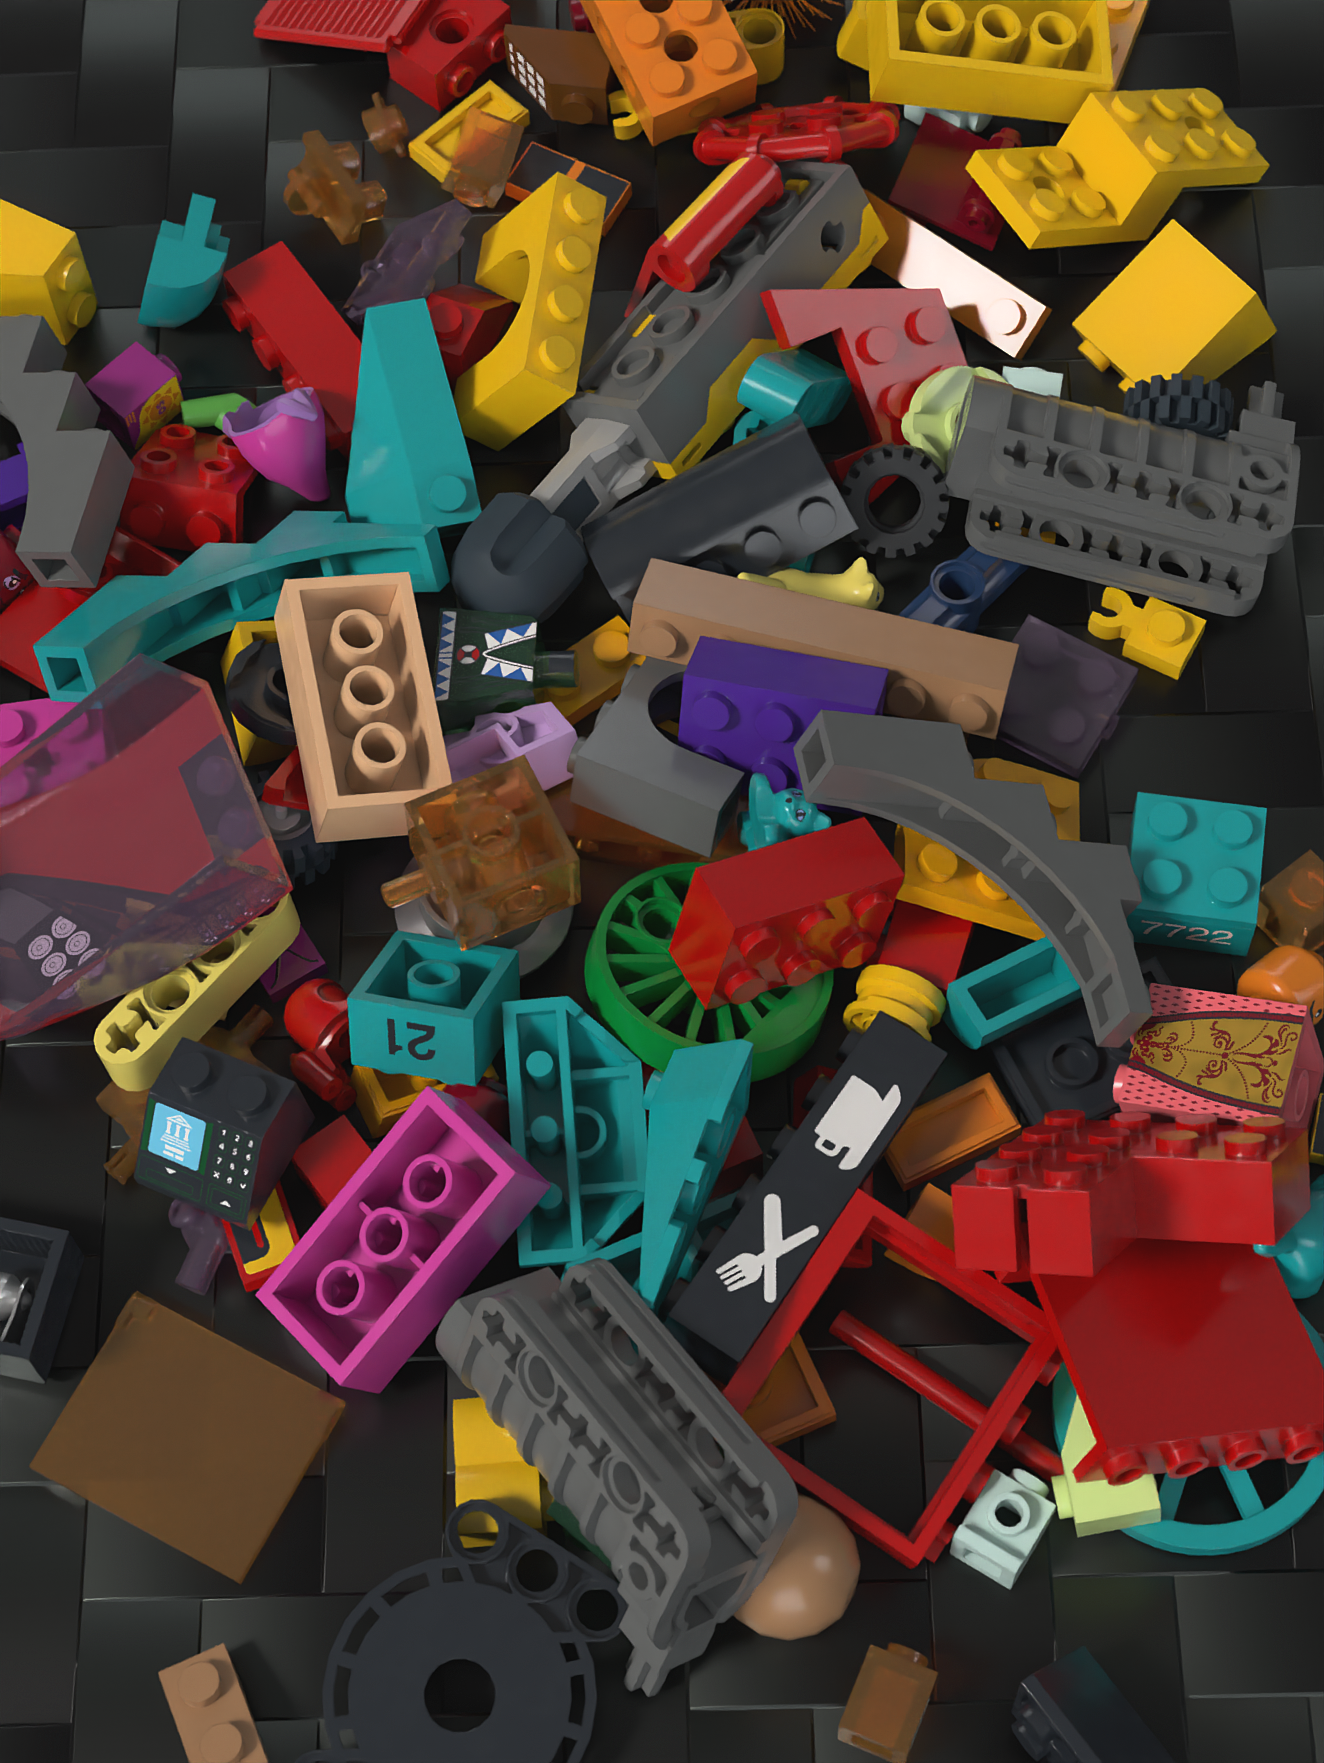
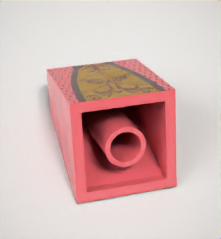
[1113,983,1324,1134]

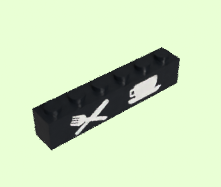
[658,1010,948,1386]

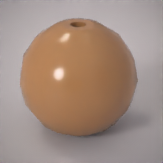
[733,1493,861,1641]

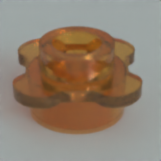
[361,92,409,158]

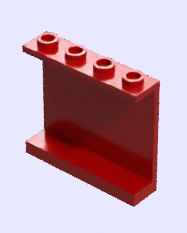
[994,1222,1324,1486]

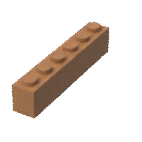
[627,558,1019,739]

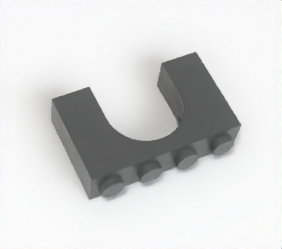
[567,656,744,858]

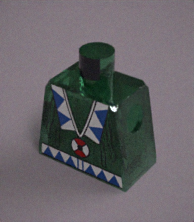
[432,608,580,736]

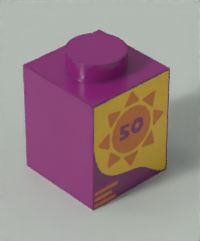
[85,341,184,451]

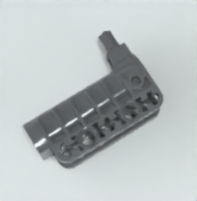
[942,375,1301,617]
[436,1257,799,1697]

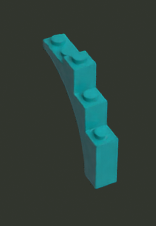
[33,511,450,704]

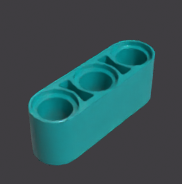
[737,348,852,428]

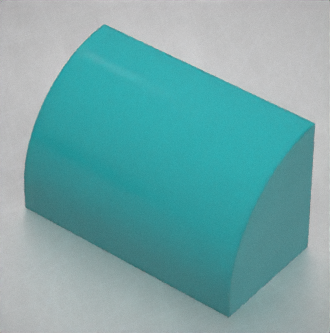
[942,936,1083,1049]

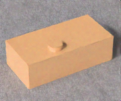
[274,572,455,843]

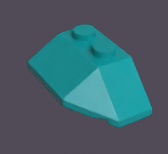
[502,996,648,1268]

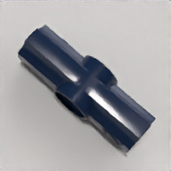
[898,525,1030,633]

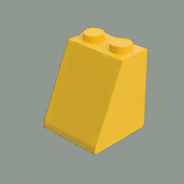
[0,199,98,345]
[1072,219,1277,394]

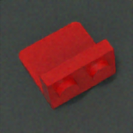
[120,424,260,552]

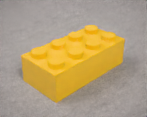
[866,0,1114,124]

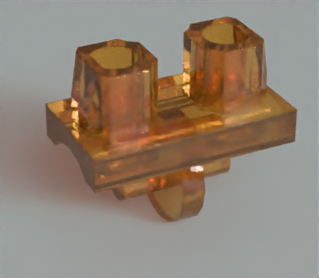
[283,130,387,245]

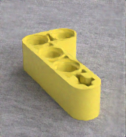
[94,837,300,1092]

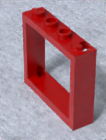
[721,1188,1063,1569]

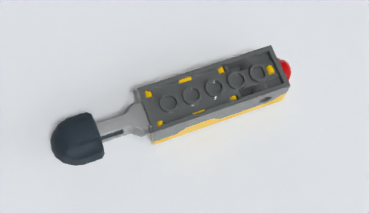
[451,160,889,630]

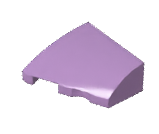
[443,702,578,823]

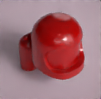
[284,978,357,1112]

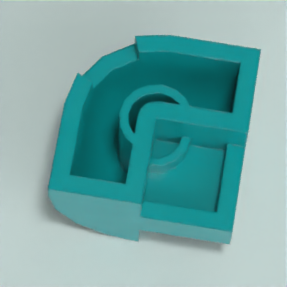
[137,193,230,328]

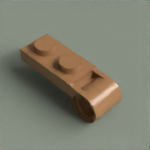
[158,1643,270,1763]

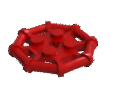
[693,96,900,165]

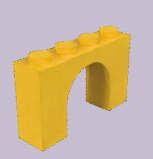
[454,172,607,451]

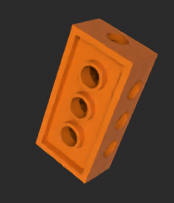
[579,0,758,147]

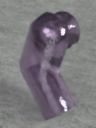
[169,1199,228,1296]

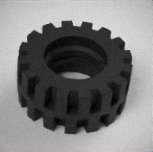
[840,443,949,558]

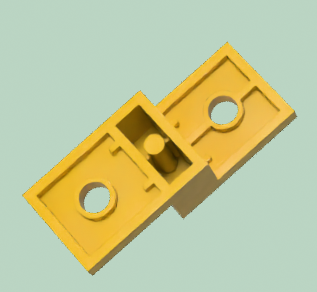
[965,88,1270,249]

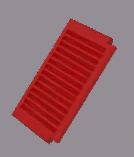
[254,0,430,53]

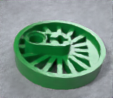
[584,862,833,1082]

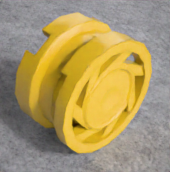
[843,964,946,1042]

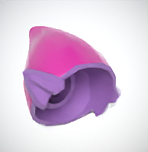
[222,387,331,502]

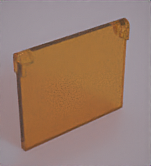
[29,1291,345,1584]

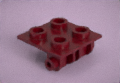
[887,112,1023,251]

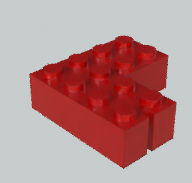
[951,1109,1311,1277]

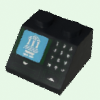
[134,1036,315,1231]

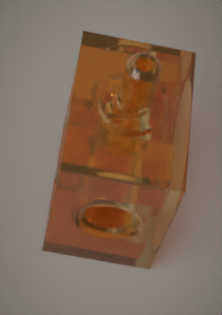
[380,754,581,951]

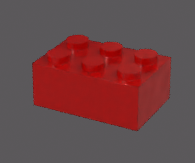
[668,817,905,1010]

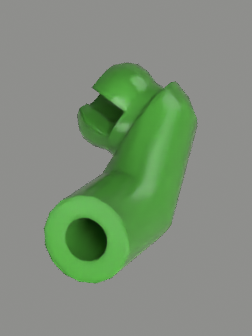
[180,393,257,430]

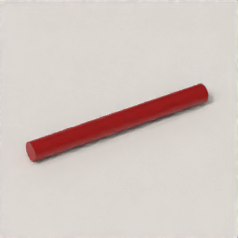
[829,1310,1065,1483]

